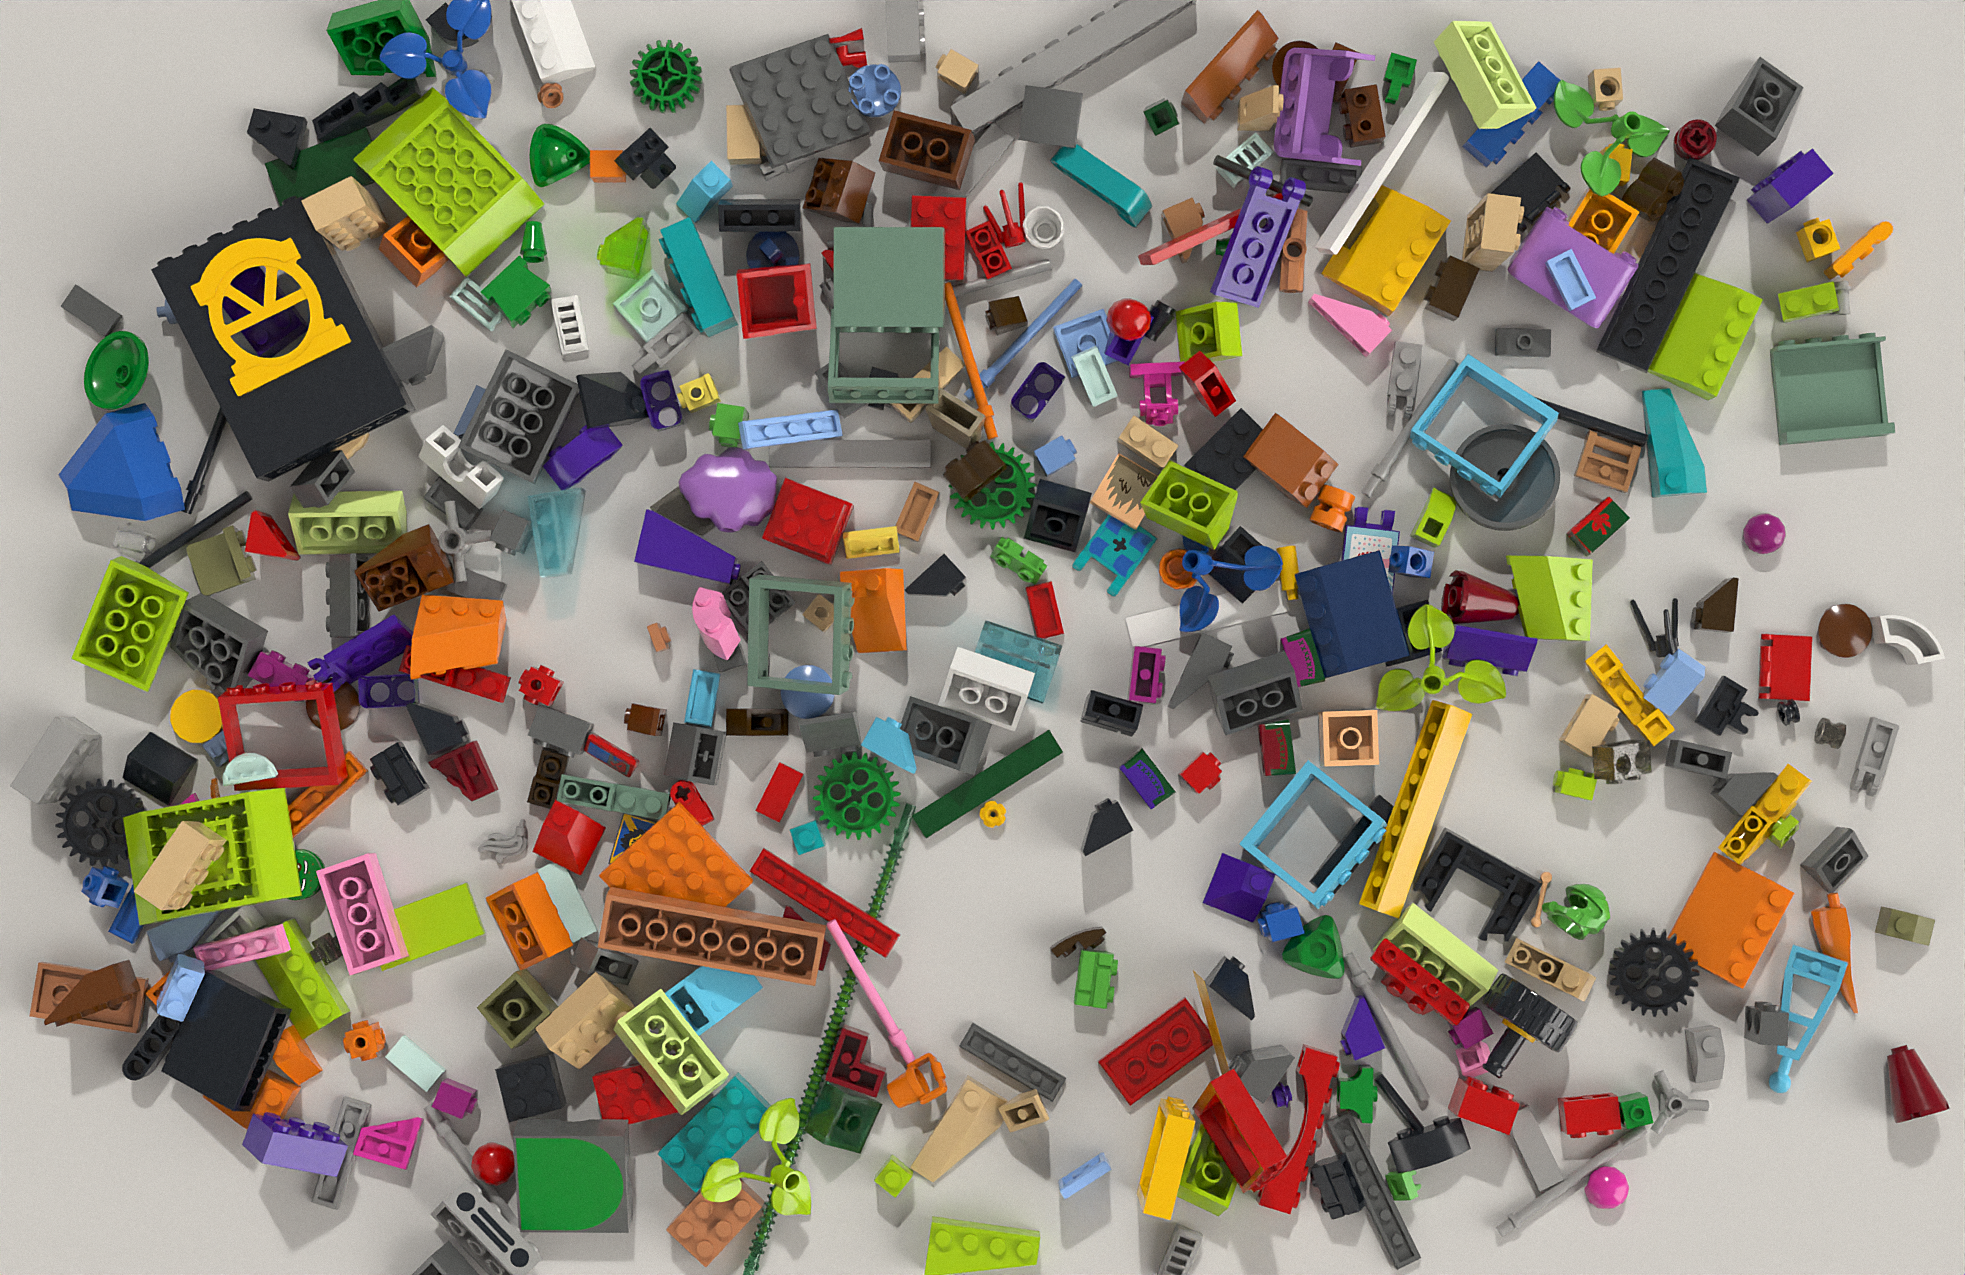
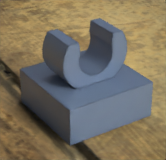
[202,731,229,767]

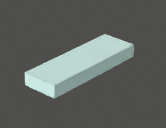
[537,862,598,943]

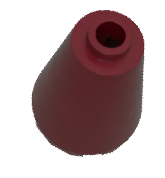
[1441,570,1520,624]
[1887,1045,1950,1123]

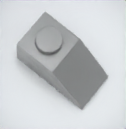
[1685,1025,1725,1084]

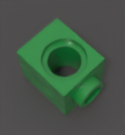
[1618,1092,1654,1129]

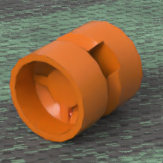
[1309,485,1355,533]

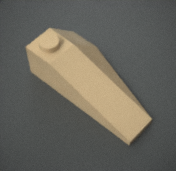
[910,1075,1008,1182]

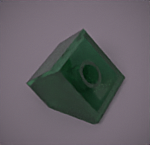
[804,1081,883,1154]

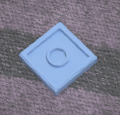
[1053,309,1118,378]
[1058,1152,1111,1199]

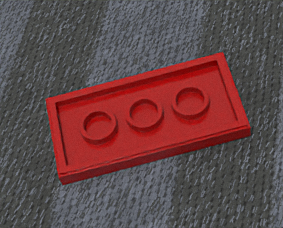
[1098,997,1213,1106]

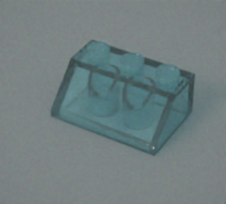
[975,620,1062,704]

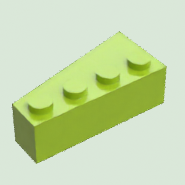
[924,1216,1040,1275]

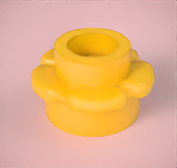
[979,801,1006,828]

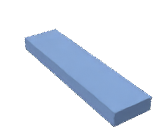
[738,409,843,450]

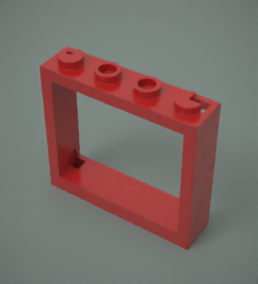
[218,680,348,791]
[1193,1069,1287,1193]

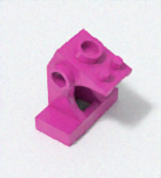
[1129,361,1185,426]

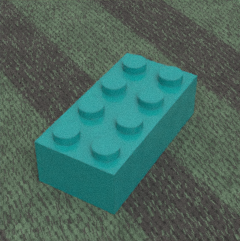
[659,217,738,337]
[657,1072,771,1193]

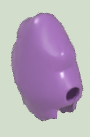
[678,447,777,533]

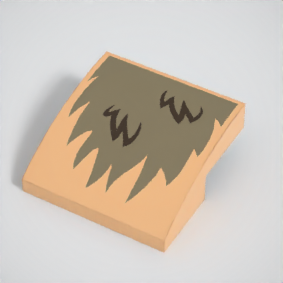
[1090,453,1158,530]

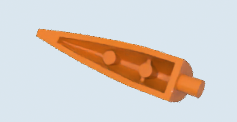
[1811,893,1858,1013]

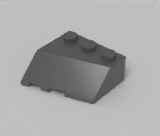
[170,593,268,694]

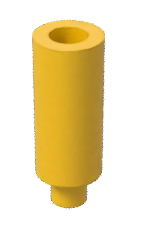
[1276,546,1299,600]

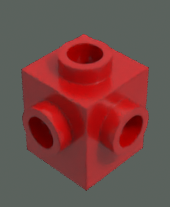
[518,665,564,706]

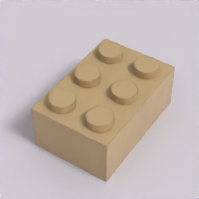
[134,821,226,910]
[535,972,635,1070]

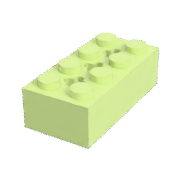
[614,989,729,1116]

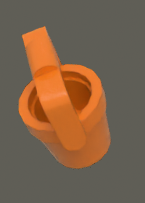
[887,1053,948,1108]

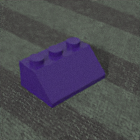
[1442,625,1538,676]

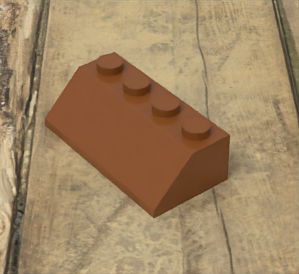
[1181,10,1279,124]

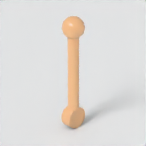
[1531,872,1552,928]

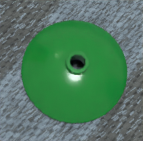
[84,331,149,410]

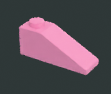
[1308,294,1392,357]

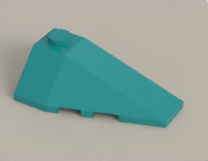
[1642,388,1707,498]

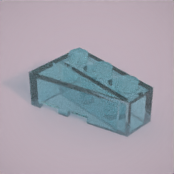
[528,487,586,578]

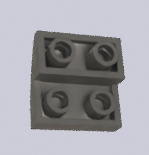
[1018,85,1083,148]
[722,561,795,634]

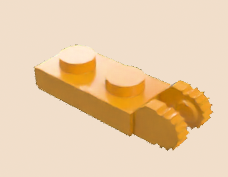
[1824,221,1894,279]

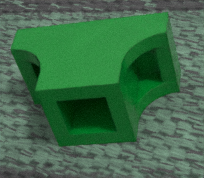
[1336,1065,1378,1123]

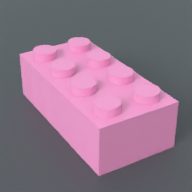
[316,853,409,975]

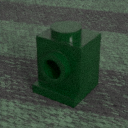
[1143,98,1180,136]

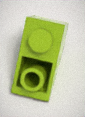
[1410,488,1456,548]

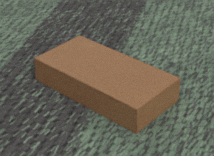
[895,482,940,542]

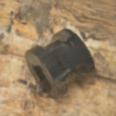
[1814,718,1846,749]

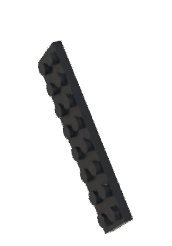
[1596,157,1740,373]

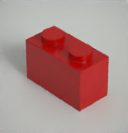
[1179,351,1236,417]
[1558,1093,1622,1138]

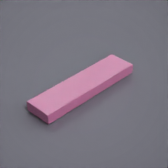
[193,924,291,971]

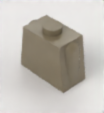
[925,388,985,449]

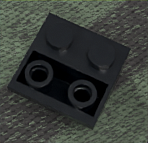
[1208,526,1263,604]

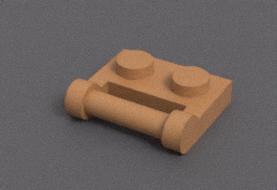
[1574,430,1641,493]

